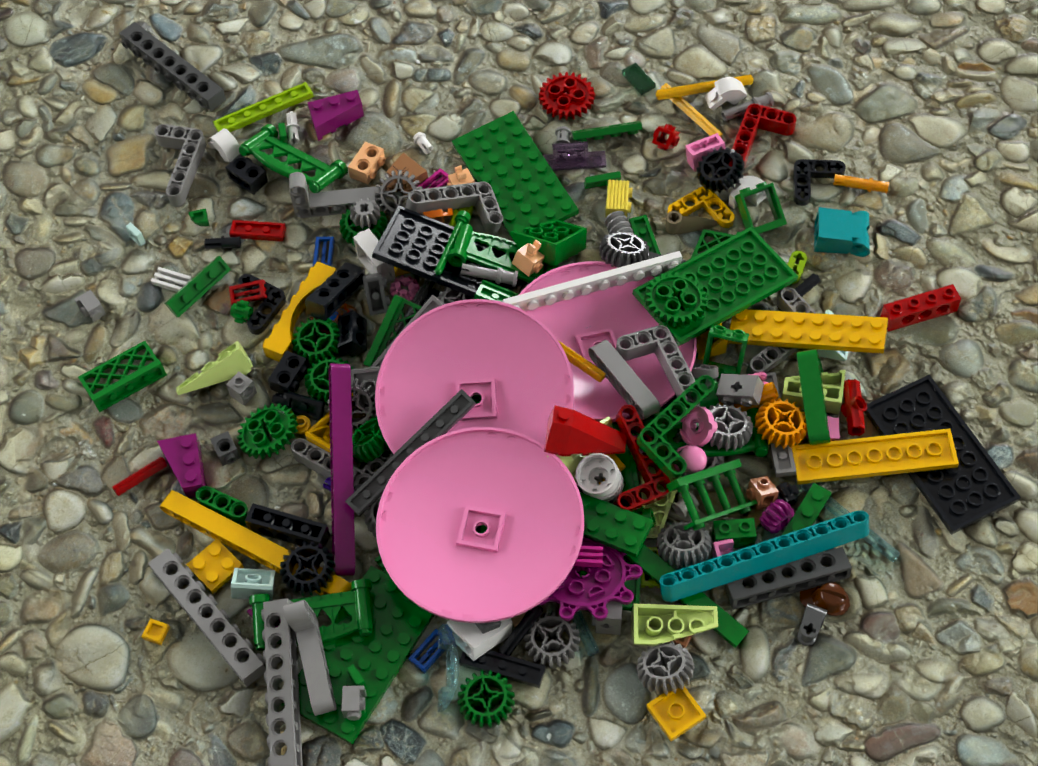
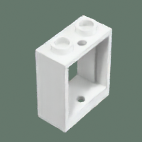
[353,228,396,283]

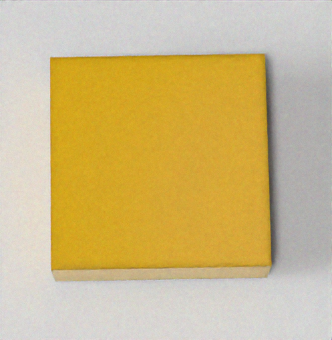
[141,618,170,645]

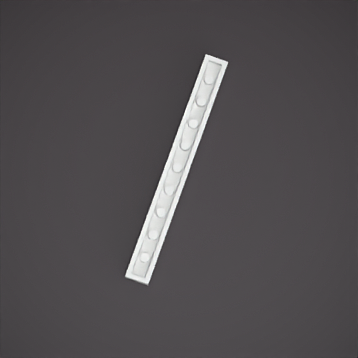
[503,251,682,311]

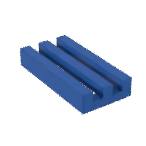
[313,237,335,267]
[408,628,452,674]

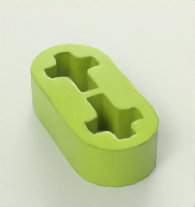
[787,251,807,284]

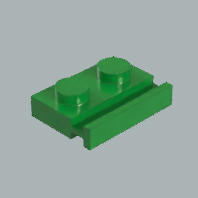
[474,280,518,302]

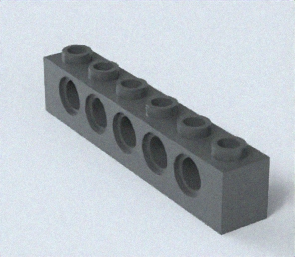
[724,547,852,610]

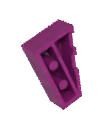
[307,90,364,141]
[157,433,206,498]

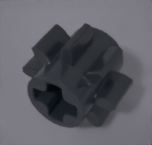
[776,482,800,506]

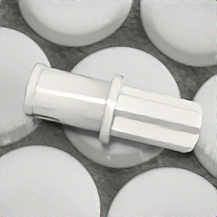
[286,111,300,145]

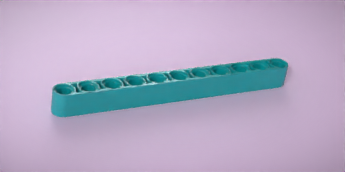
[659,511,869,602]

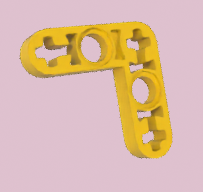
[667,186,735,228]

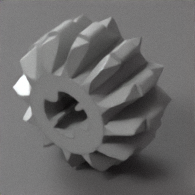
[350,198,381,229]

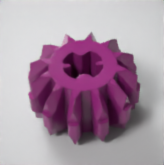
[760,499,794,534]

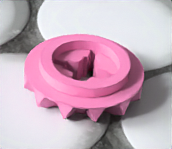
[390,275,419,301]

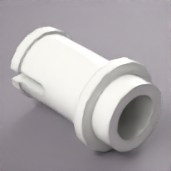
[413,132,434,154]

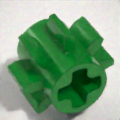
[230,300,253,324]

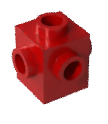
[652,124,680,151]

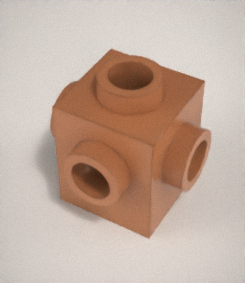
[746,476,779,510]

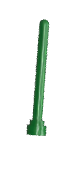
[435,210,471,275]

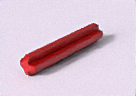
[112,457,167,496]

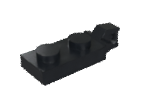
[272,391,325,421]

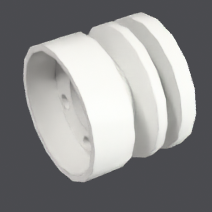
[575,453,624,503]

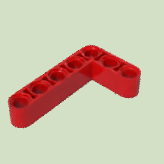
[729,104,797,167]
[614,405,670,512]

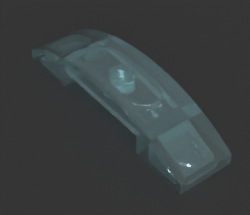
[438,624,459,712]

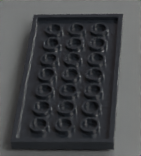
[372,205,525,297]
[864,375,1021,535]

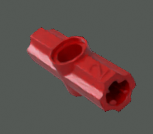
[841,379,867,436]

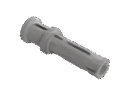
[721,92,774,122]
[460,263,518,287]

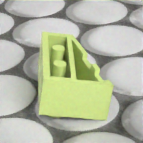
[781,370,846,414]

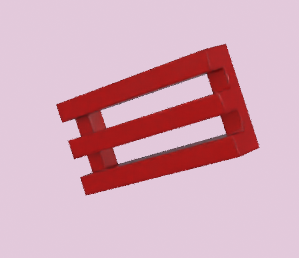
[229,279,267,305]

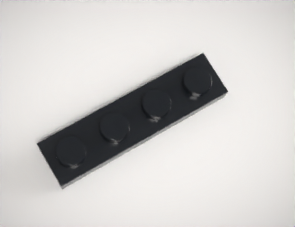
[459,650,546,688]

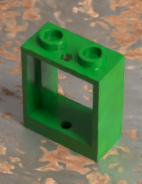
[734,181,787,234]
[703,325,749,379]

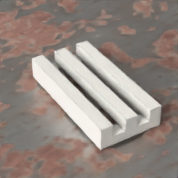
[151,267,192,292]

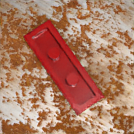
[229,220,286,242]

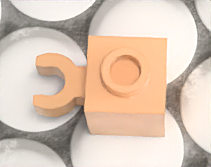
[447,165,475,186]
[512,240,545,277]

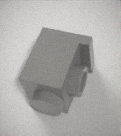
[74,290,106,322]
[341,686,367,721]

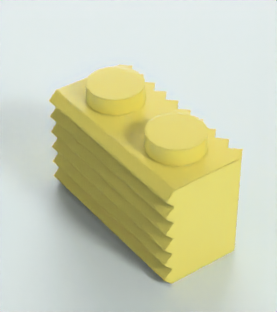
[605,179,633,218]

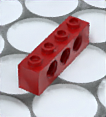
[880,284,961,332]

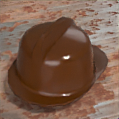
[800,582,850,616]

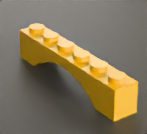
[263,261,337,362]

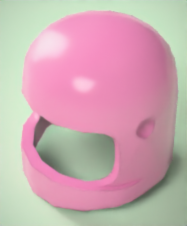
[673,445,707,475]

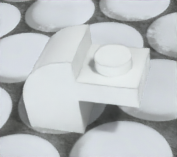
[704,77,748,111]
[208,128,240,162]
[728,176,767,209]

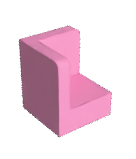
[711,539,734,558]

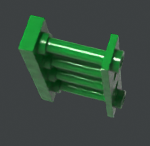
[667,459,758,531]

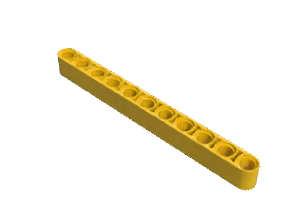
[159,490,351,595]

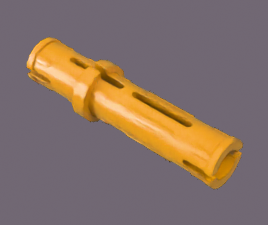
[833,174,889,193]

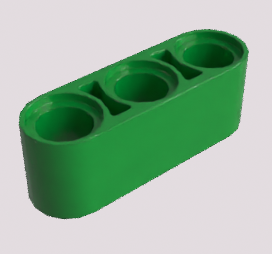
[196,486,249,526]

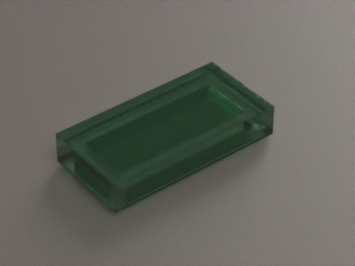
[622,63,656,95]

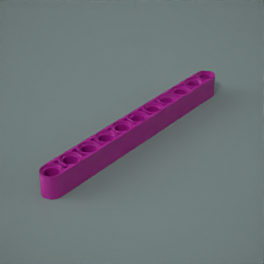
[329,363,355,576]

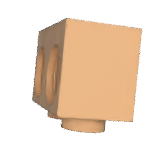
[348,142,386,185]

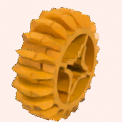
[755,397,807,449]

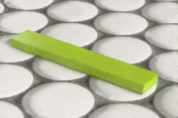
[212,82,314,133]

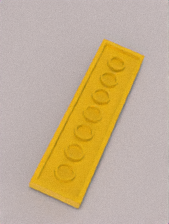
[728,309,888,354]
[792,428,959,485]

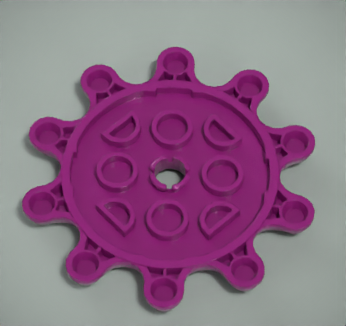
[539,537,643,621]

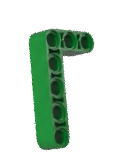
[797,349,830,445]
[636,375,715,479]

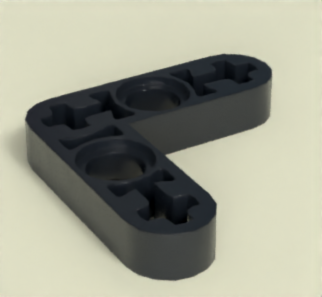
[793,159,846,206]
[238,274,286,335]

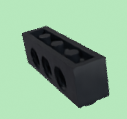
[305,262,365,321]
[245,503,331,548]

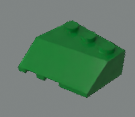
[510,220,587,266]

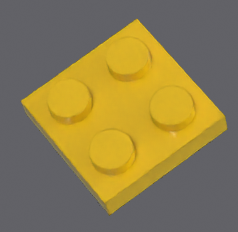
[186,539,244,594]
[646,686,706,741]

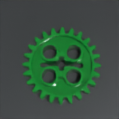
[644,272,707,327]
[237,403,299,459]

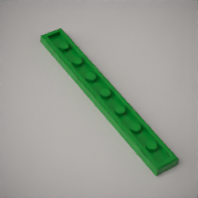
[625,544,749,648]

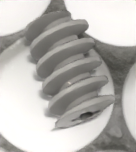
[605,211,635,235]

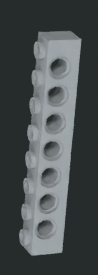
[148,549,266,687]
[261,598,303,766]

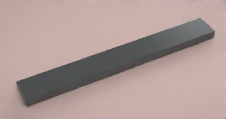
[345,389,476,516]

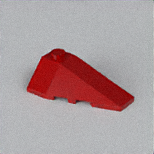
[544,405,627,456]

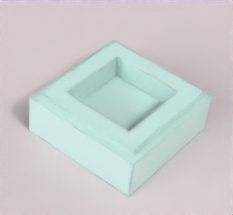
[126,222,146,246]

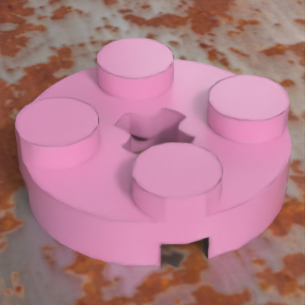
[680,406,718,447]

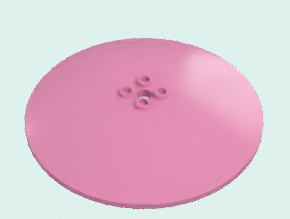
[519,261,697,422]
[375,299,574,454]
[376,427,584,623]

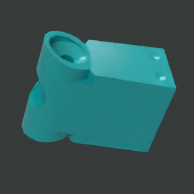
[814,207,870,257]

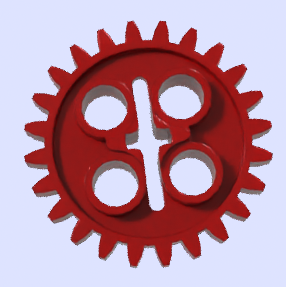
[539,72,595,120]

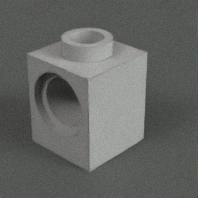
[226,372,257,406]

